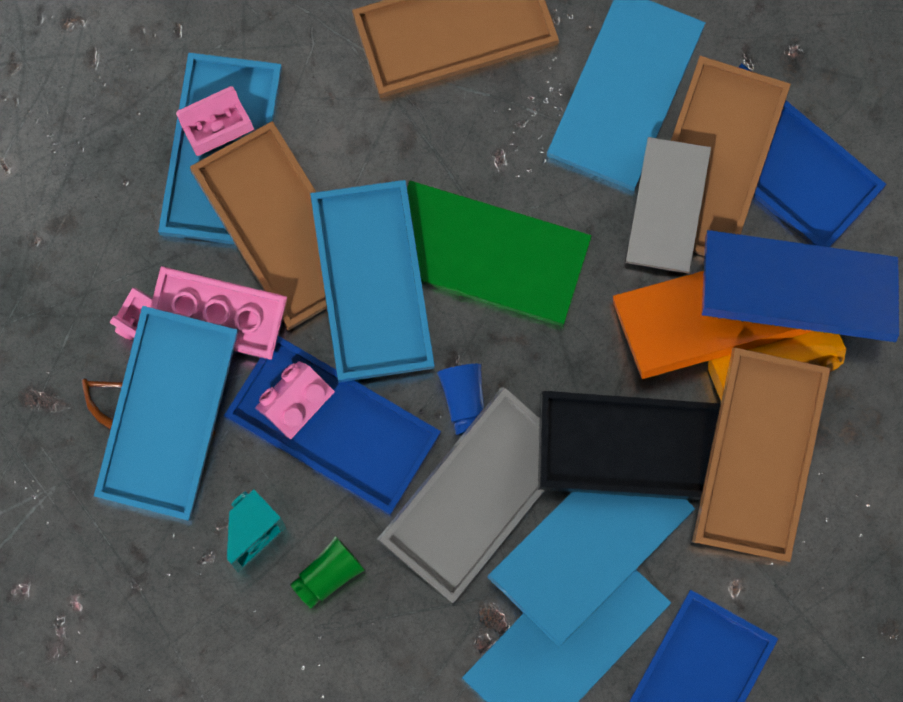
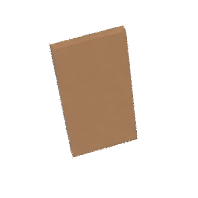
[352,0,559,98]
[671,56,791,256]
[190,121,327,331]
[692,348,830,562]

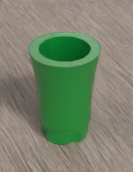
[290,535,366,609]

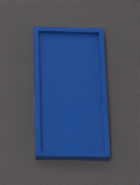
[739,63,887,247]
[702,230,899,342]
[224,336,441,516]
[629,590,778,702]

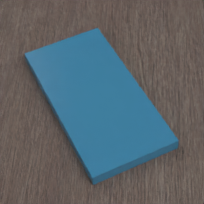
[547,0,706,191]
[158,53,282,245]
[310,180,435,383]
[94,306,239,521]
[487,492,695,647]
[462,570,671,702]

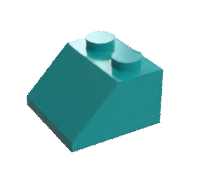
[227,489,286,572]

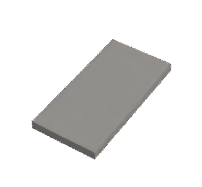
[377,387,544,603]

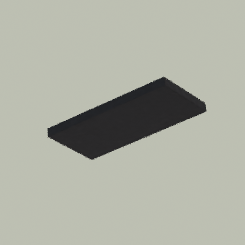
[538,391,721,501]

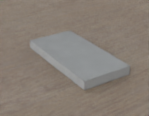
[626,137,711,274]

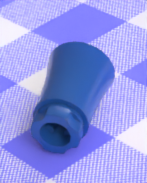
[437,363,485,435]

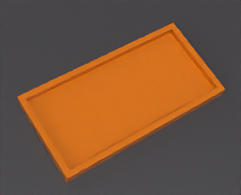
[613,271,814,379]

